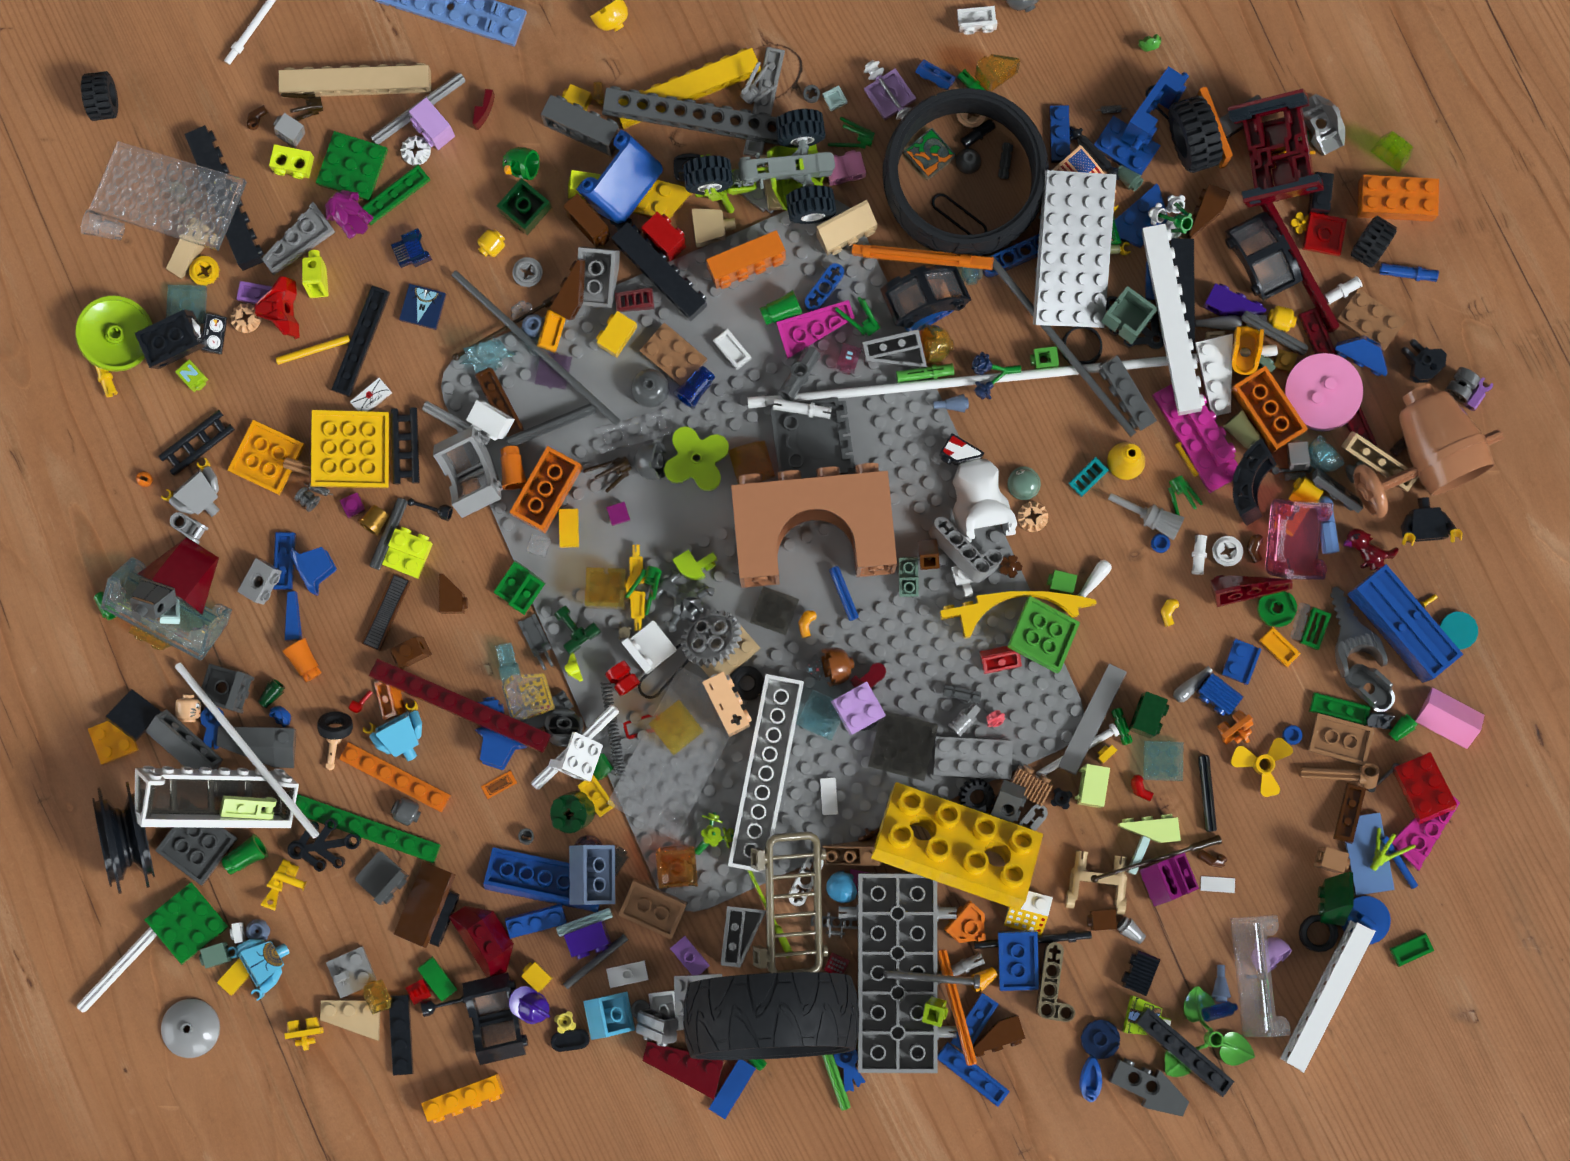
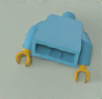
[363,700,422,761]

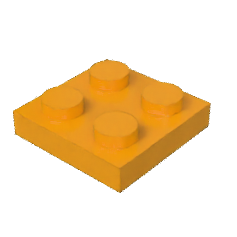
[88,721,139,765]

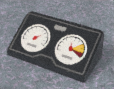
[201,313,227,355]

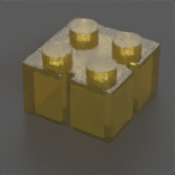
[585,567,627,610]

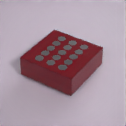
[824,952,850,974]

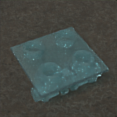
[796,690,841,741]

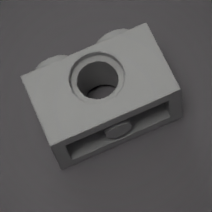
[237,558,282,605]

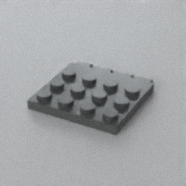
[770,398,855,479]

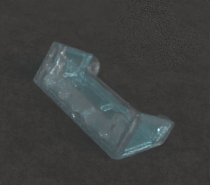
[100,557,232,661]

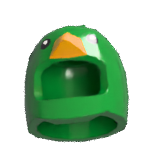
[503,147,540,181]

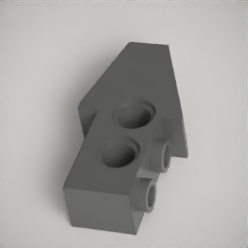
[1108,1058,1189,1117]

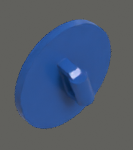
[1342,896,1391,945]

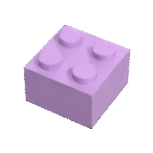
[409,98,455,150]
[831,682,886,735]

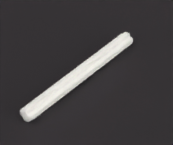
[531,705,619,789]
[76,927,157,1012]

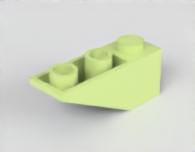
[1117,814,1181,843]

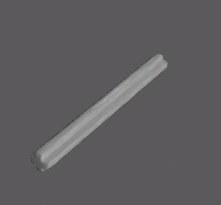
[371,73,466,145]

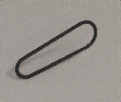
[638,643,690,699]

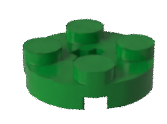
[1257,591,1297,628]

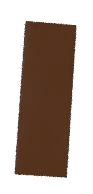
[1333,783,1366,844]

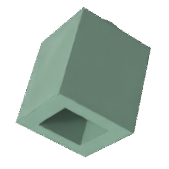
[199,942,232,969]

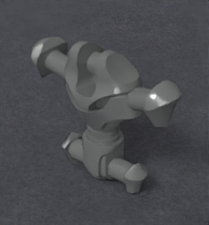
[650,569,715,632]

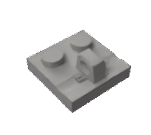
[326,947,378,998]

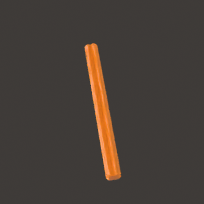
[937,949,977,1066]

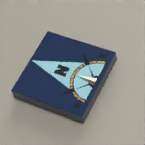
[399,284,447,330]

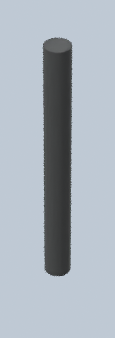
[563,934,629,989]

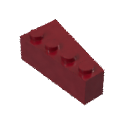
[642,1041,724,1100]

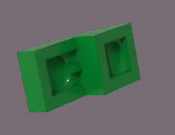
[417,956,457,1001]

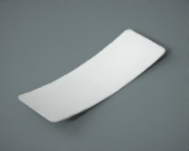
[820,778,838,815]

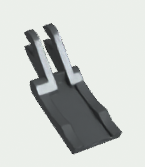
[518,614,554,670]

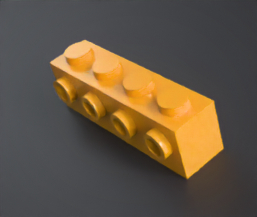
[421,1074,505,1123]

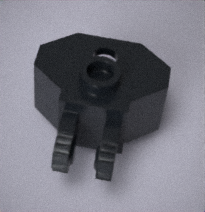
[1401,339,1447,383]

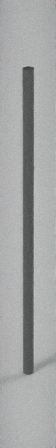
[991,255,1136,437]
[451,270,621,426]

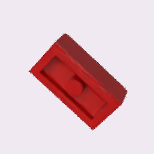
[979,645,1022,674]

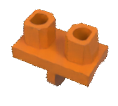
[1218,710,1254,745]

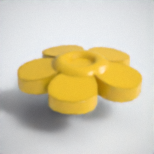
[1291,212,1308,234]

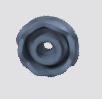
[522,314,544,338]
[245,919,270,941]

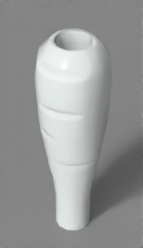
[1077,560,1112,597]

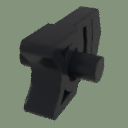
[1366,712,1395,729]

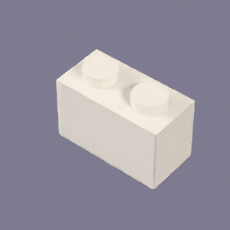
[466,400,515,440]

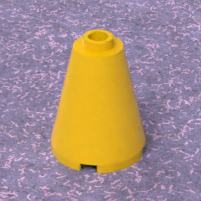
[1107,442,1145,480]

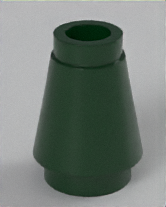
[258,679,285,708]

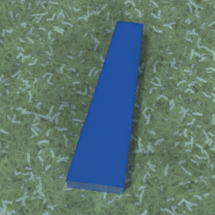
[285,591,302,642]

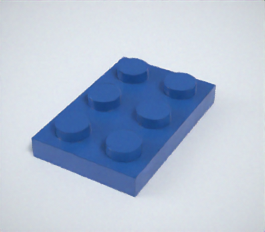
[1094,115,1161,175]
[998,930,1039,991]

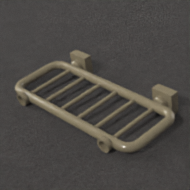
[751,832,828,973]

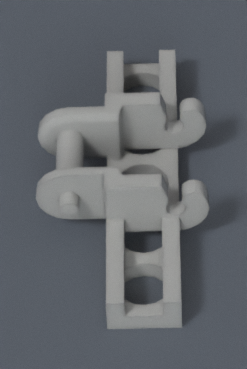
[811,912,858,938]

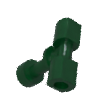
[554,605,601,656]

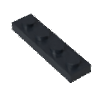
[389,995,414,1076]

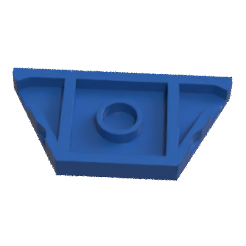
[1115,184,1168,248]

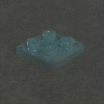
[1143,741,1184,781]

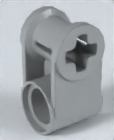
[170,512,209,544]

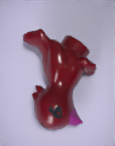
[1343,529,1399,571]

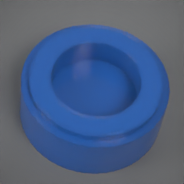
[1282,725,1302,745]

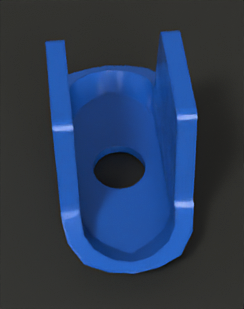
[290,547,337,596]
[475,727,528,770]

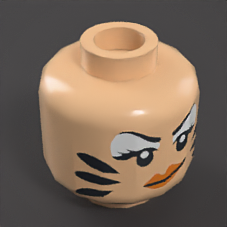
[175,694,201,722]

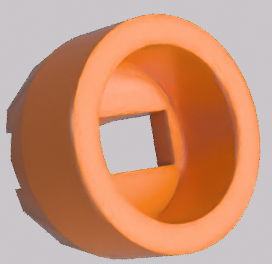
[136,471,153,487]

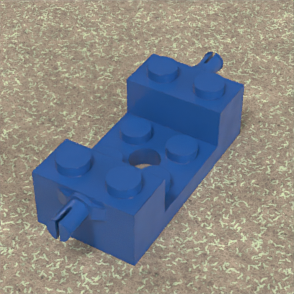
[1121,66,1189,152]

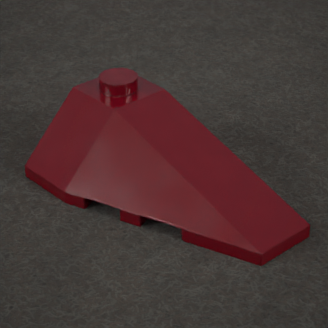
[1211,575,1293,607]

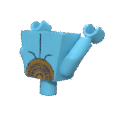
[227,939,289,1001]

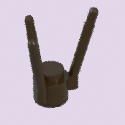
[281,93,323,121]
[583,456,632,493]

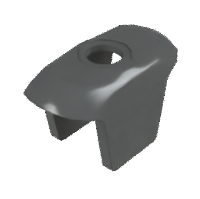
[1345,664,1395,713]

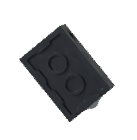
[135,309,208,369]

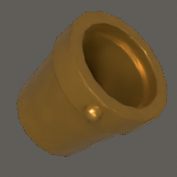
[357,505,389,536]

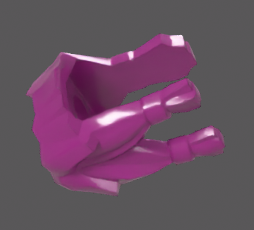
[325,190,374,239]

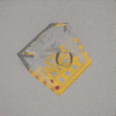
[501,673,555,720]

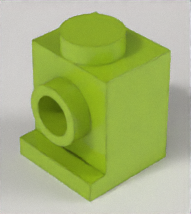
[922,997,948,1027]

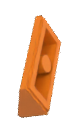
[374,681,406,720]

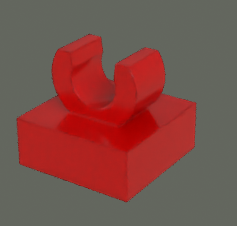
[406,978,432,1005]

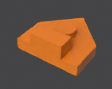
[944,900,986,943]

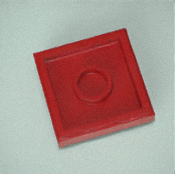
[1302,212,1347,257]

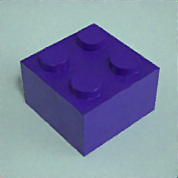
[564,921,612,960]

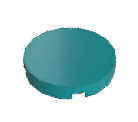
[1439,612,1478,650]

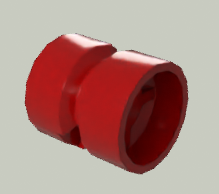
[605,660,641,697]

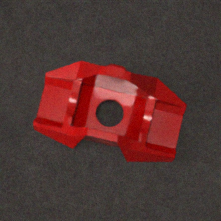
[254,276,300,339]

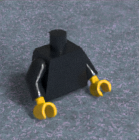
[1401,497,1463,546]

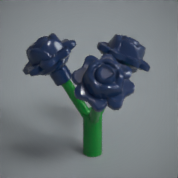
[972,352,1021,400]

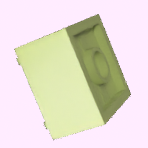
[1074,764,1110,808]

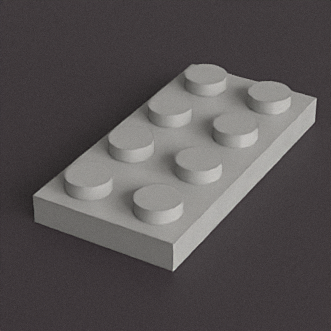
[933,736,1013,780]

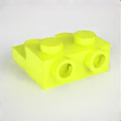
[382,527,433,579]

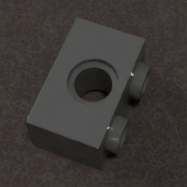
[990,780,1027,823]

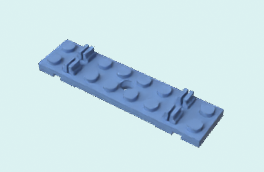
[374,0,527,47]

